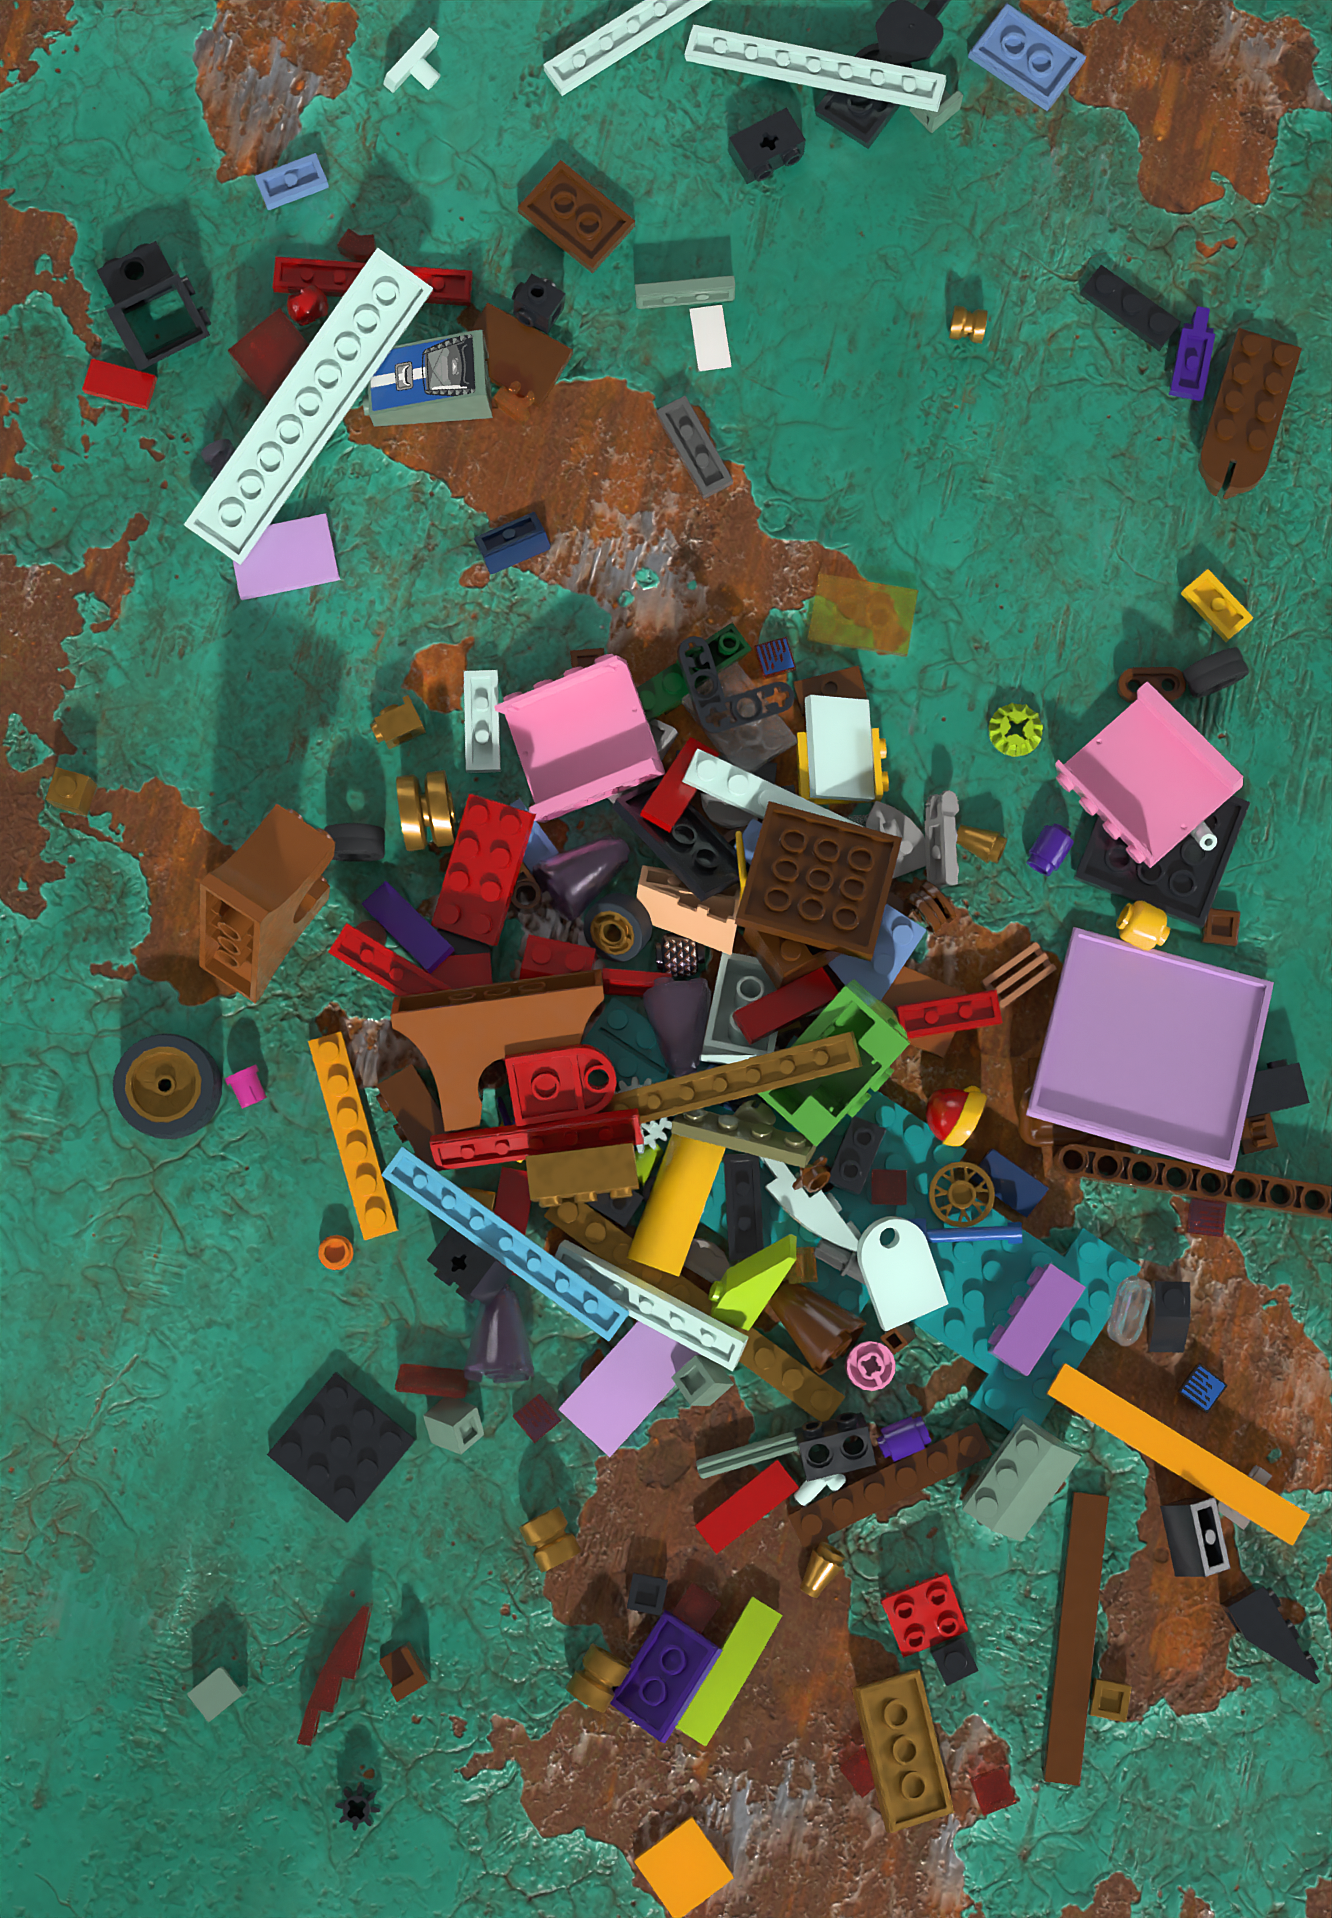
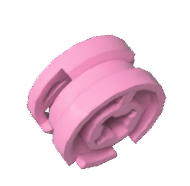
[845,1341,896,1391]

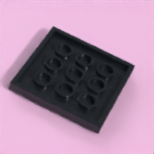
[1073,795,1250,929]

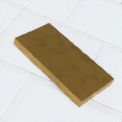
[852,1669,954,1833]

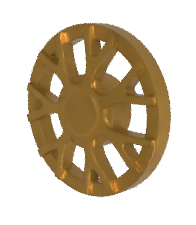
[929,1162,995,1228]

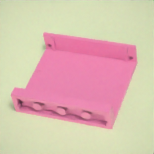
[494,654,666,823]
[1055,682,1243,868]

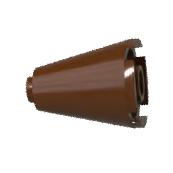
[769,1279,866,1375]

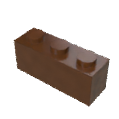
[375,1064,454,1172]

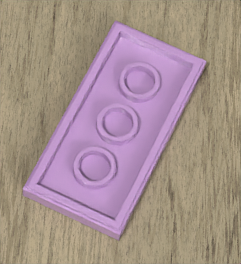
[558,1321,702,1457]

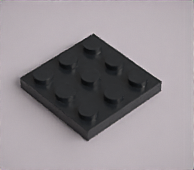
[267,1372,417,1523]

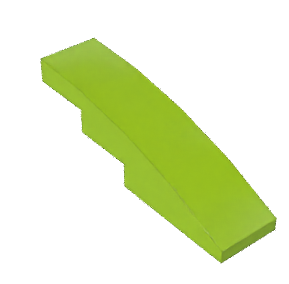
[675,1597,783,1746]

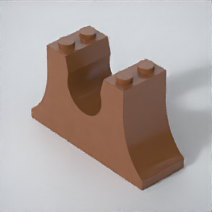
[199,804,335,1004]
[390,969,604,1132]

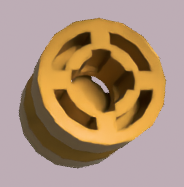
[949,305,988,344]

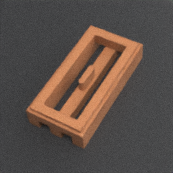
[980,942,1057,1010]

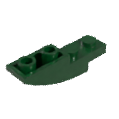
[636,623,752,723]

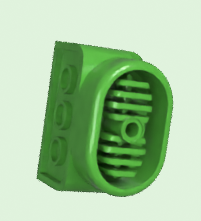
[757,979,911,1147]

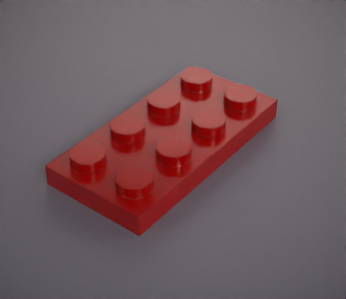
[431,794,536,946]

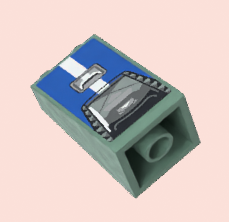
[363,330,493,427]

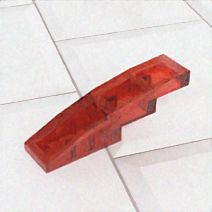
[297,1602,373,1746]

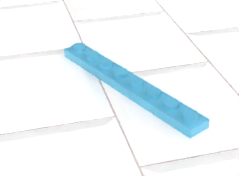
[382,1146,630,1341]

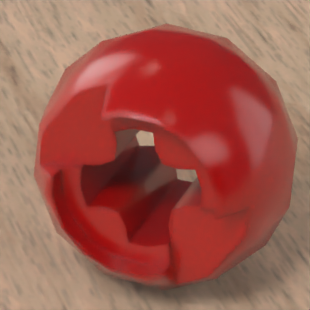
[287,285,329,326]

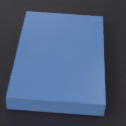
[968,3,1086,112]

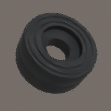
[1182,647,1249,698]
[324,823,385,862]

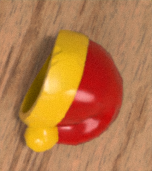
[925,1086,987,1146]

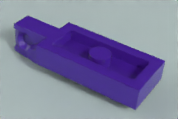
[1168,306,1215,401]

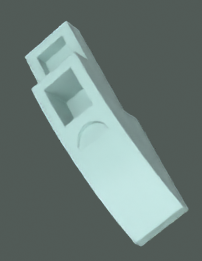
[759,1156,862,1252]

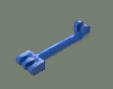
[906,1218,1022,1244]

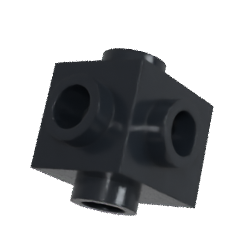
[512,273,566,334]

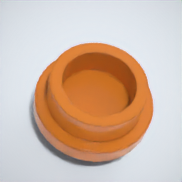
[318,1235,354,1270]

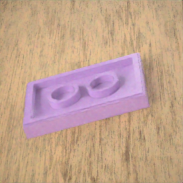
[233,513,340,600]

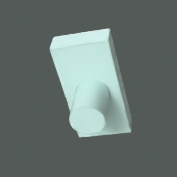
[383,27,441,93]

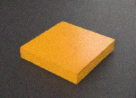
[634,1816,734,1918]

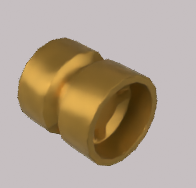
[519,1506,582,1573]
[565,1644,631,1713]

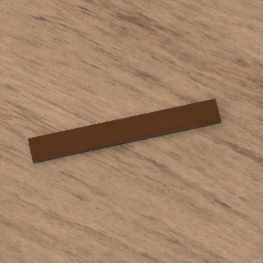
[1043,1491,1109,1786]

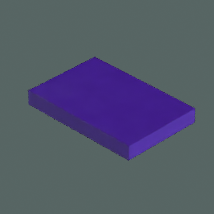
[610,1610,723,1743]

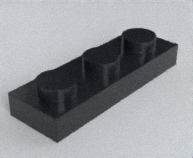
[1080,265,1181,352]
[723,1153,764,1260]

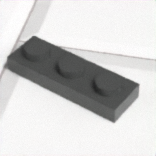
[656,396,733,500]

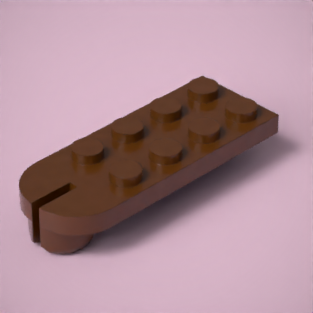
[1198,328,1302,499]

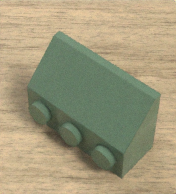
[962,1414,1082,1541]

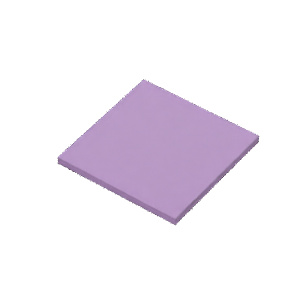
[1026,927,1274,1173]

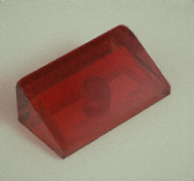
[395,1363,470,1399]

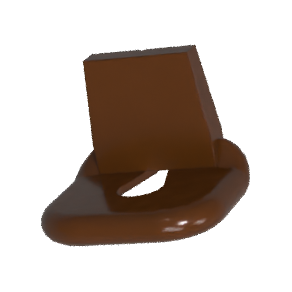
[1018,1057,1096,1147]

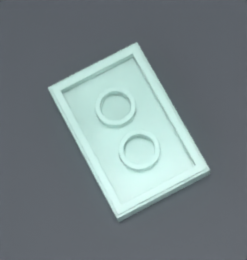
[805,695,875,802]

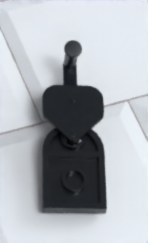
[815,0,951,149]

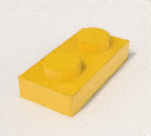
[1181,569,1253,642]

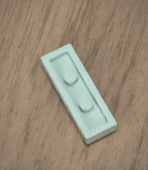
[464,670,501,773]

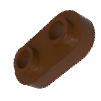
[1117,667,1186,703]

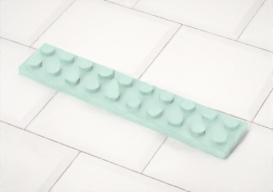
[184,248,433,565]

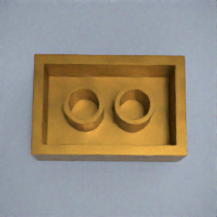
[525,1143,639,1207]

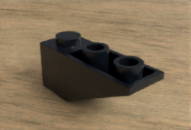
[1220,1583,1320,1684]

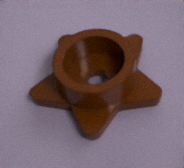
[792,1155,831,1193]

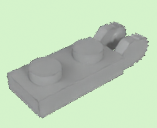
[925,790,959,889]

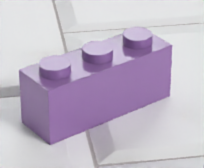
[988,1263,1086,1376]

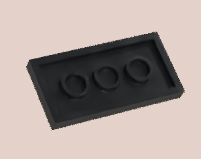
[612,776,751,902]

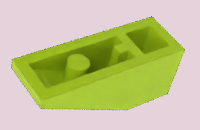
[708,1234,797,1331]

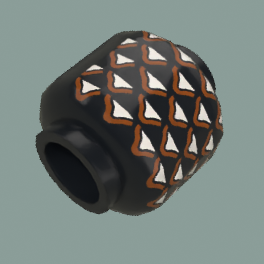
[655,933,705,978]

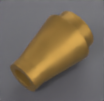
[956,824,1007,864]
[799,1542,845,1598]

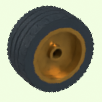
[113,1034,222,1139]

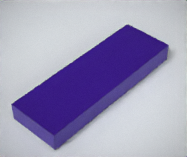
[361,881,454,974]

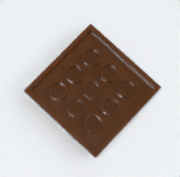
[734,801,902,962]

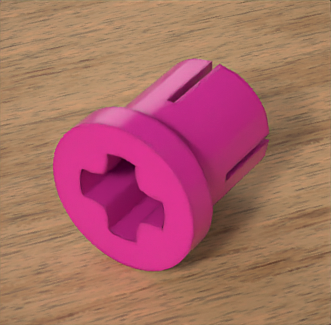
[225,1065,267,1109]

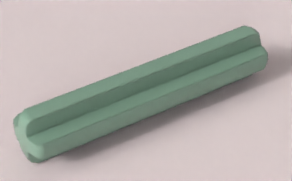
[696,1432,798,1478]

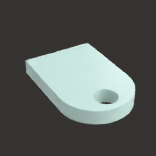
[857,1216,949,1331]

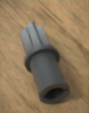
[813,1238,866,1285]

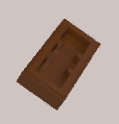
[793,665,867,716]

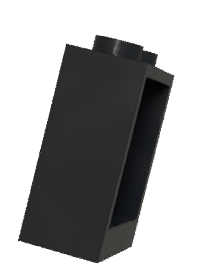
[104,270,211,371]

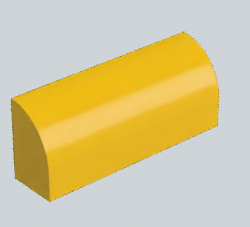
[626,1134,726,1277]

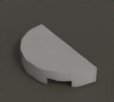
[700,793,759,830]
[683,1238,729,1284]

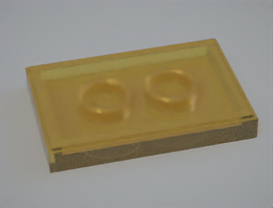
[807,573,918,657]

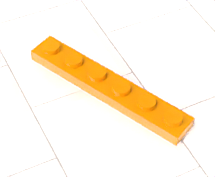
[308,1031,399,1240]

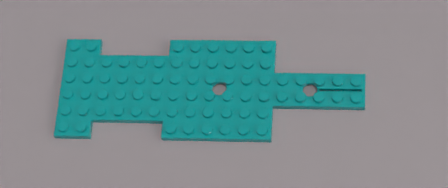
[581,997,1142,1431]

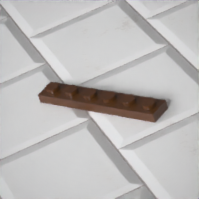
[787,1422,993,1548]

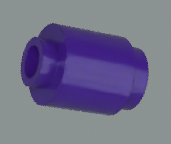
[1026,823,1074,876]
[876,1416,931,1462]

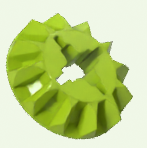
[988,702,1043,757]

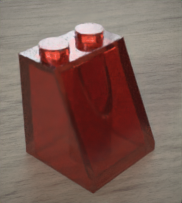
[228,308,309,406]

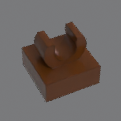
[1240,1113,1279,1155]

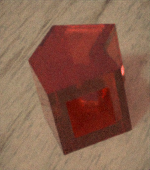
[337,228,376,263]

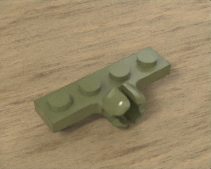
[671,1100,816,1168]

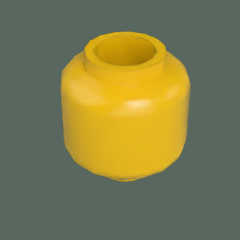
[1116,900,1170,951]

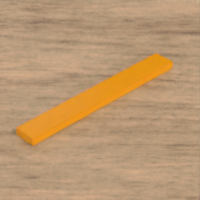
[1046,1363,1310,1546]

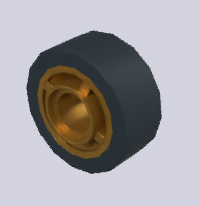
[583,893,652,962]

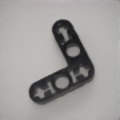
[677,636,795,734]

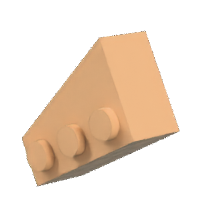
[636,865,741,955]

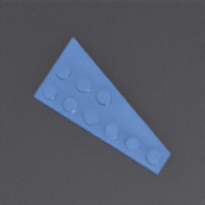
[734,818,927,1001]

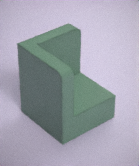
[909,89,963,133]
[671,1355,734,1406]
[423,1396,484,1455]
[187,1667,247,1723]

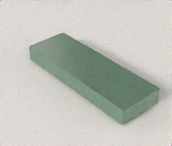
[635,276,735,309]

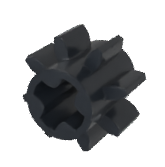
[335,1782,382,1831]

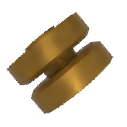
[396,770,456,851]

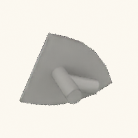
[865,801,926,879]

